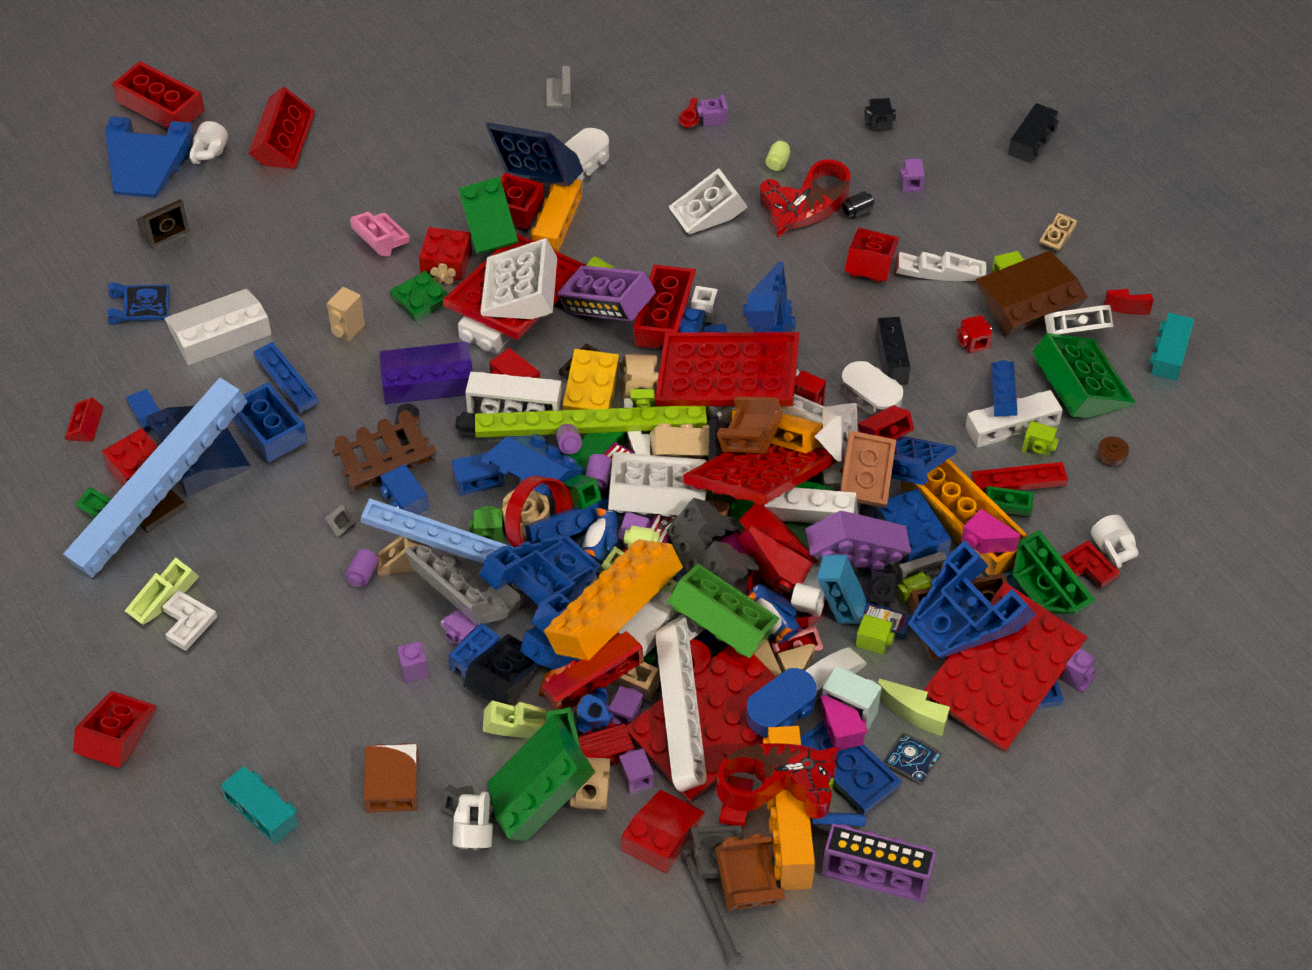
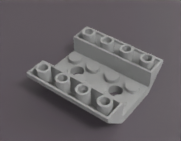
[405,545,530,625]

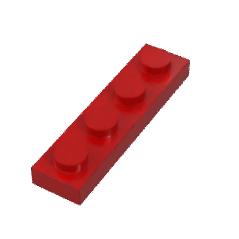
[971,462,1068,494]

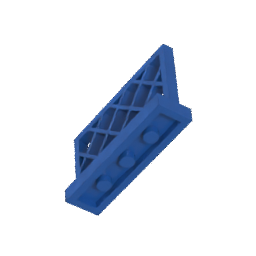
[891,436,957,485]

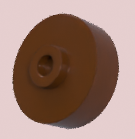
[1097,436,1129,466]

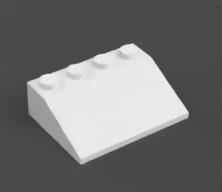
[481,238,557,319]
[164,288,271,365]
[608,452,706,517]

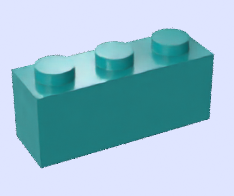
[1149,312,1195,381]
[220,766,298,845]

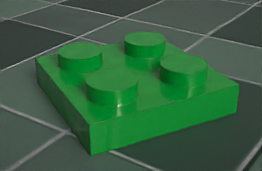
[390,271,448,322]

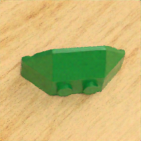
[1012,530,1095,614]

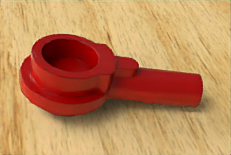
[679,97,699,128]

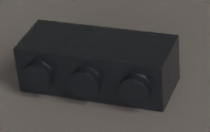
[1008,103,1059,163]
[875,317,910,385]

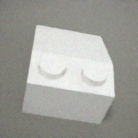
[669,168,748,235]
[617,590,681,657]

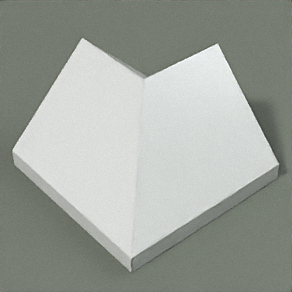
[815,403,857,461]

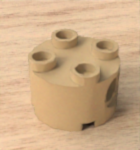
[620,354,659,399]
[502,490,550,542]
[570,757,610,811]

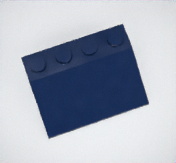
[485,122,584,186]
[146,406,251,496]

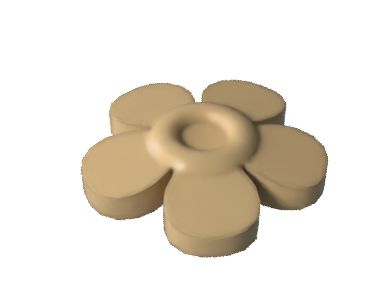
[430,263,456,284]

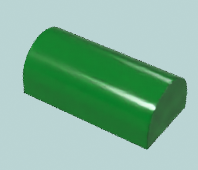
[986,486,1034,517]

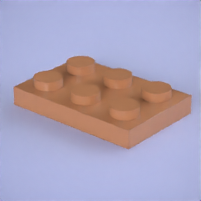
[840,431,896,508]

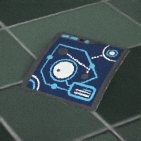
[883,732,942,785]

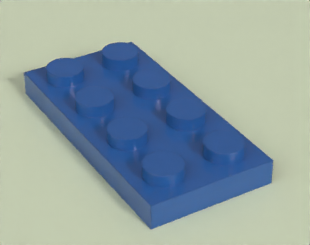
[800,721,902,815]

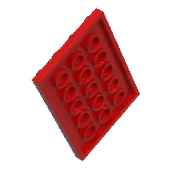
[443,234,586,340]
[655,332,800,406]
[683,443,838,505]
[923,582,1087,752]
[626,645,776,803]

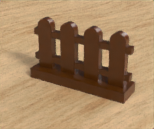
[332,410,437,494]

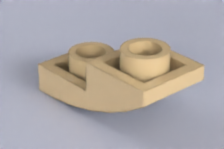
[1039,213,1078,251]

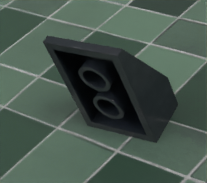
[463,634,543,705]

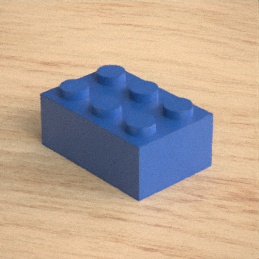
[232,382,308,463]
[874,489,952,564]

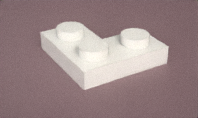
[162,590,217,651]

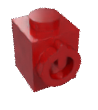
[956,315,992,354]

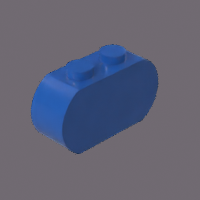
[746,668,817,737]

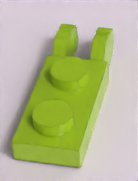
[631,389,656,408]

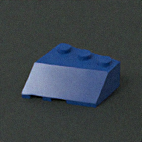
[481,434,584,495]

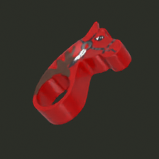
[760,159,850,237]
[716,743,839,819]

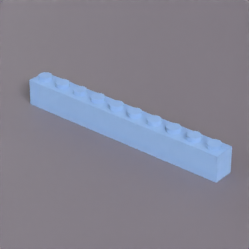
[63,378,247,578]

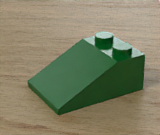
[458,176,519,255]

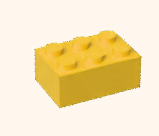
[563,349,620,410]

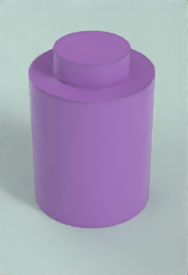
[556,424,582,454]
[586,454,612,492]
[345,549,379,587]

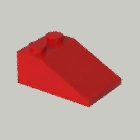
[844,227,900,282]
[739,504,819,564]
[736,526,813,596]
[73,691,157,768]
[621,789,705,874]

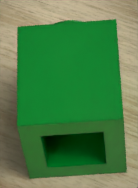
[563,474,602,509]

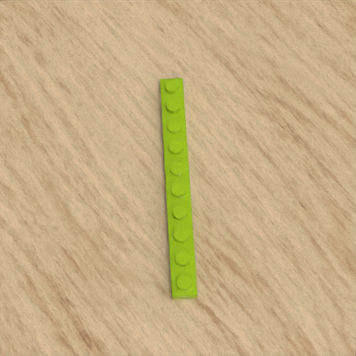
[475,406,707,438]

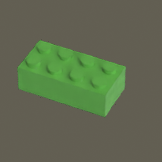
[667,564,780,658]

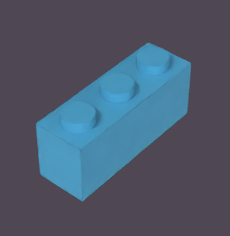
[817,554,867,624]

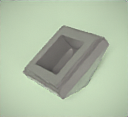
[325,504,356,537]

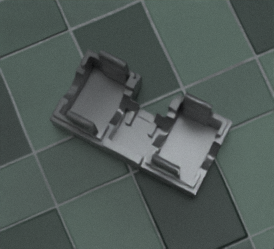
[666,498,759,586]

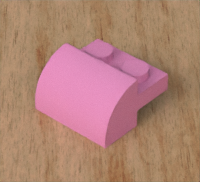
[350,211,410,256]

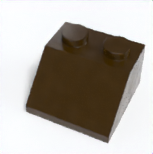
[136,199,190,249]

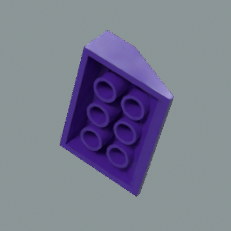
[380,342,473,405]

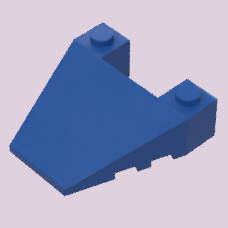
[105,116,194,198]
[743,261,787,332]
[479,535,601,635]
[908,540,1036,658]

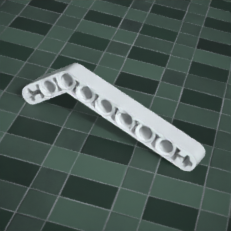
[791,503,861,617]
[656,614,706,792]

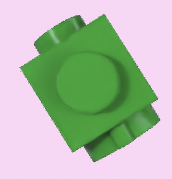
[469,506,503,542]

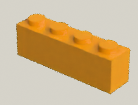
[530,179,583,252]
[732,409,823,453]

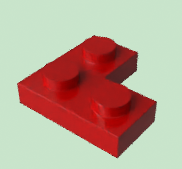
[1061,540,1120,589]

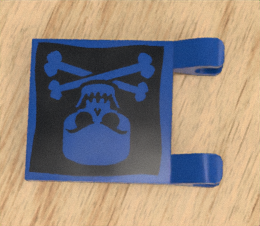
[107,282,169,324]

